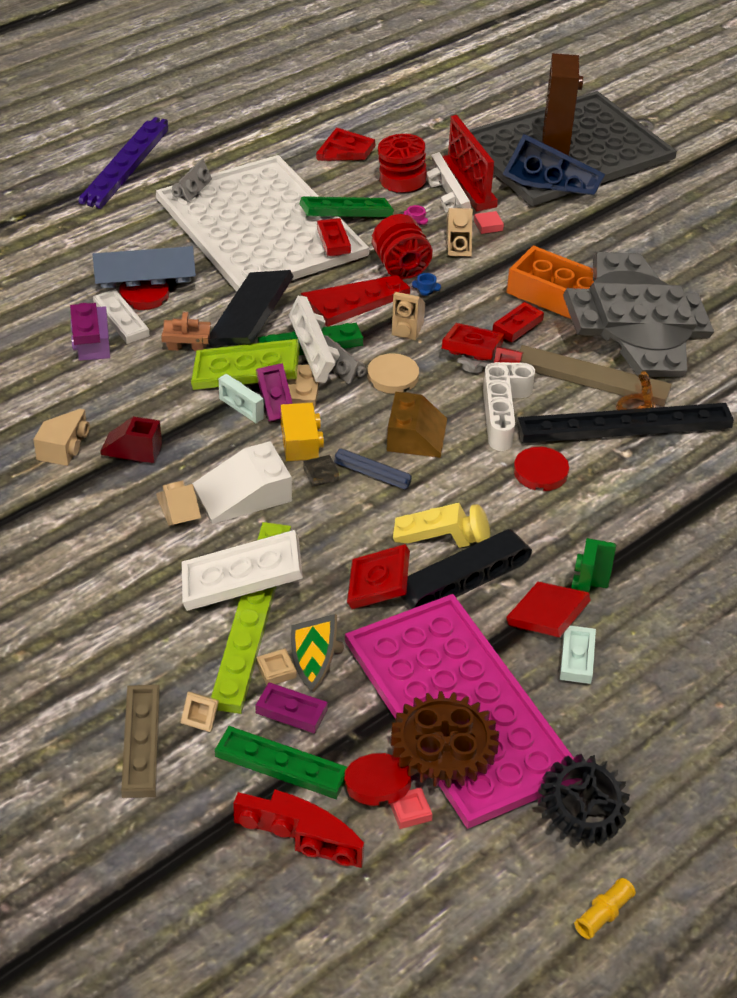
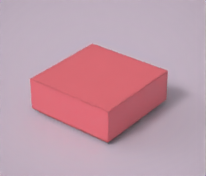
[474,211,504,234]
[390,787,432,829]

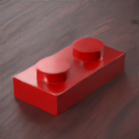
[317,218,351,256]
[492,302,544,343]

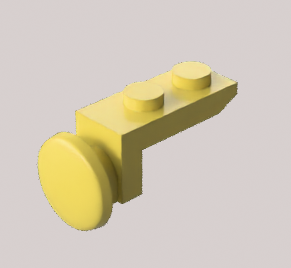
[393,503,490,548]

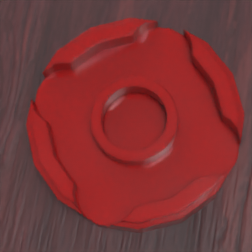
[119,280,169,310]
[514,447,570,491]
[344,753,411,806]

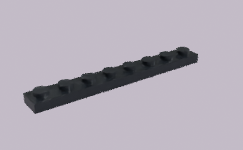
[517,403,734,443]

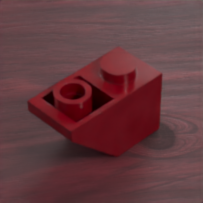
[100,416,162,463]

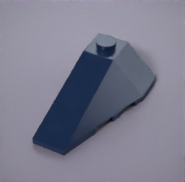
[502,134,605,195]

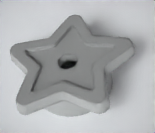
[457,354,490,373]

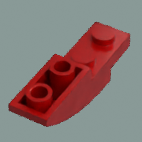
[233,790,364,868]

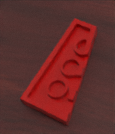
[301,275,411,327]

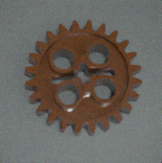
[391,691,499,788]

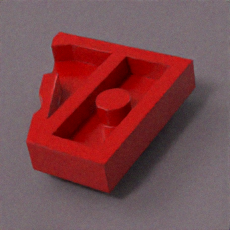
[316,127,376,161]

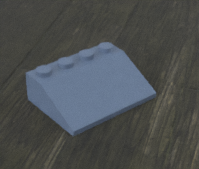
[92,246,196,288]

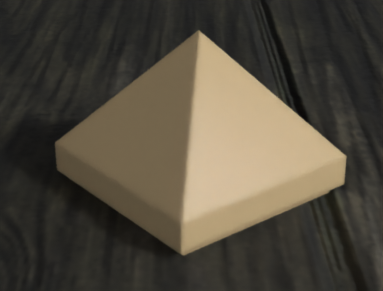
[180,691,219,732]

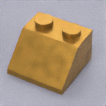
[387,391,447,458]

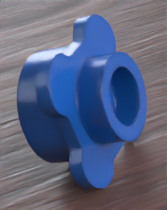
[412,273,441,295]

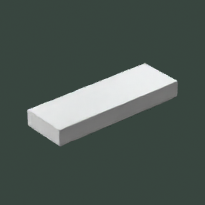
[93,289,150,344]

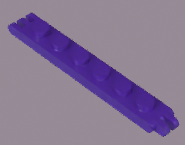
[79,117,168,209]

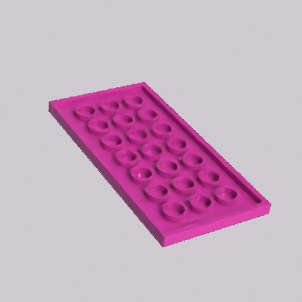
[345,594,582,829]

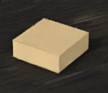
[256,648,297,686]

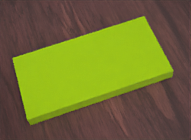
[191,339,300,390]

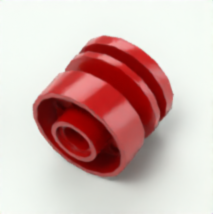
[378,134,427,192]
[371,214,433,280]

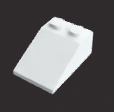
[192,441,292,524]

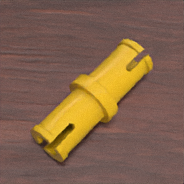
[574,878,636,939]

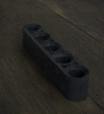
[400,529,532,609]

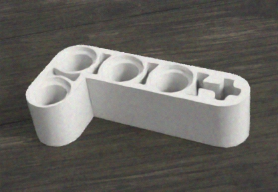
[483,362,535,451]

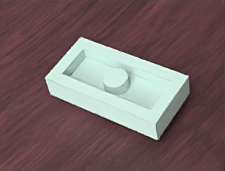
[218,374,264,423]
[560,626,596,684]

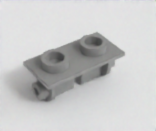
[171,159,212,202]
[324,336,367,385]

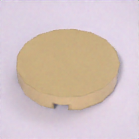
[367,353,419,394]

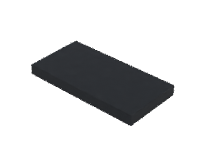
[208,270,294,346]

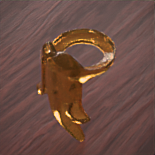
[616,371,656,410]

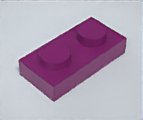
[70,303,100,345]
[256,363,293,422]
[255,682,328,734]

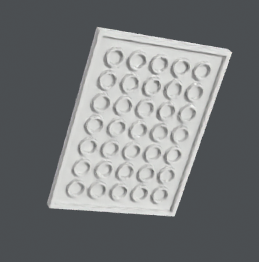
[156,155,369,292]

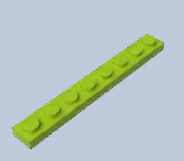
[211,522,291,714]

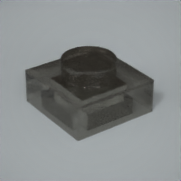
[303,455,339,487]

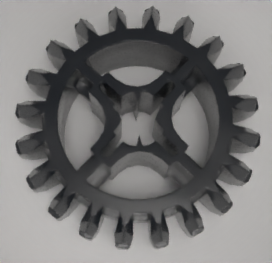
[538,754,630,847]

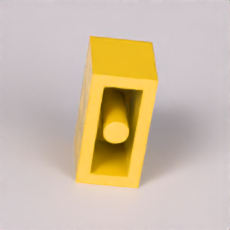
[280,402,324,461]

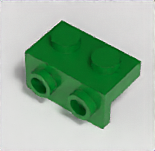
[571,538,616,607]

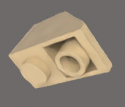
[446,208,473,257]
[392,292,425,340]
[33,409,90,466]
[156,480,201,526]

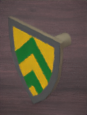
[291,614,344,692]

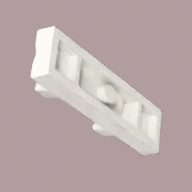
[426,152,473,220]
[289,295,340,383]

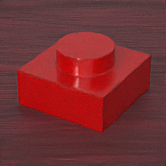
[494,347,523,363]

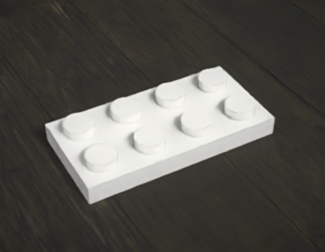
[182,530,303,611]

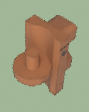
[161,311,211,351]

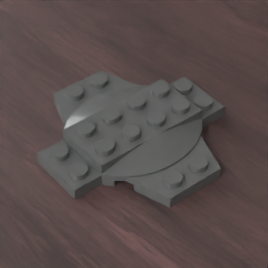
[563,252,714,377]

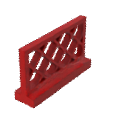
[442,115,498,212]

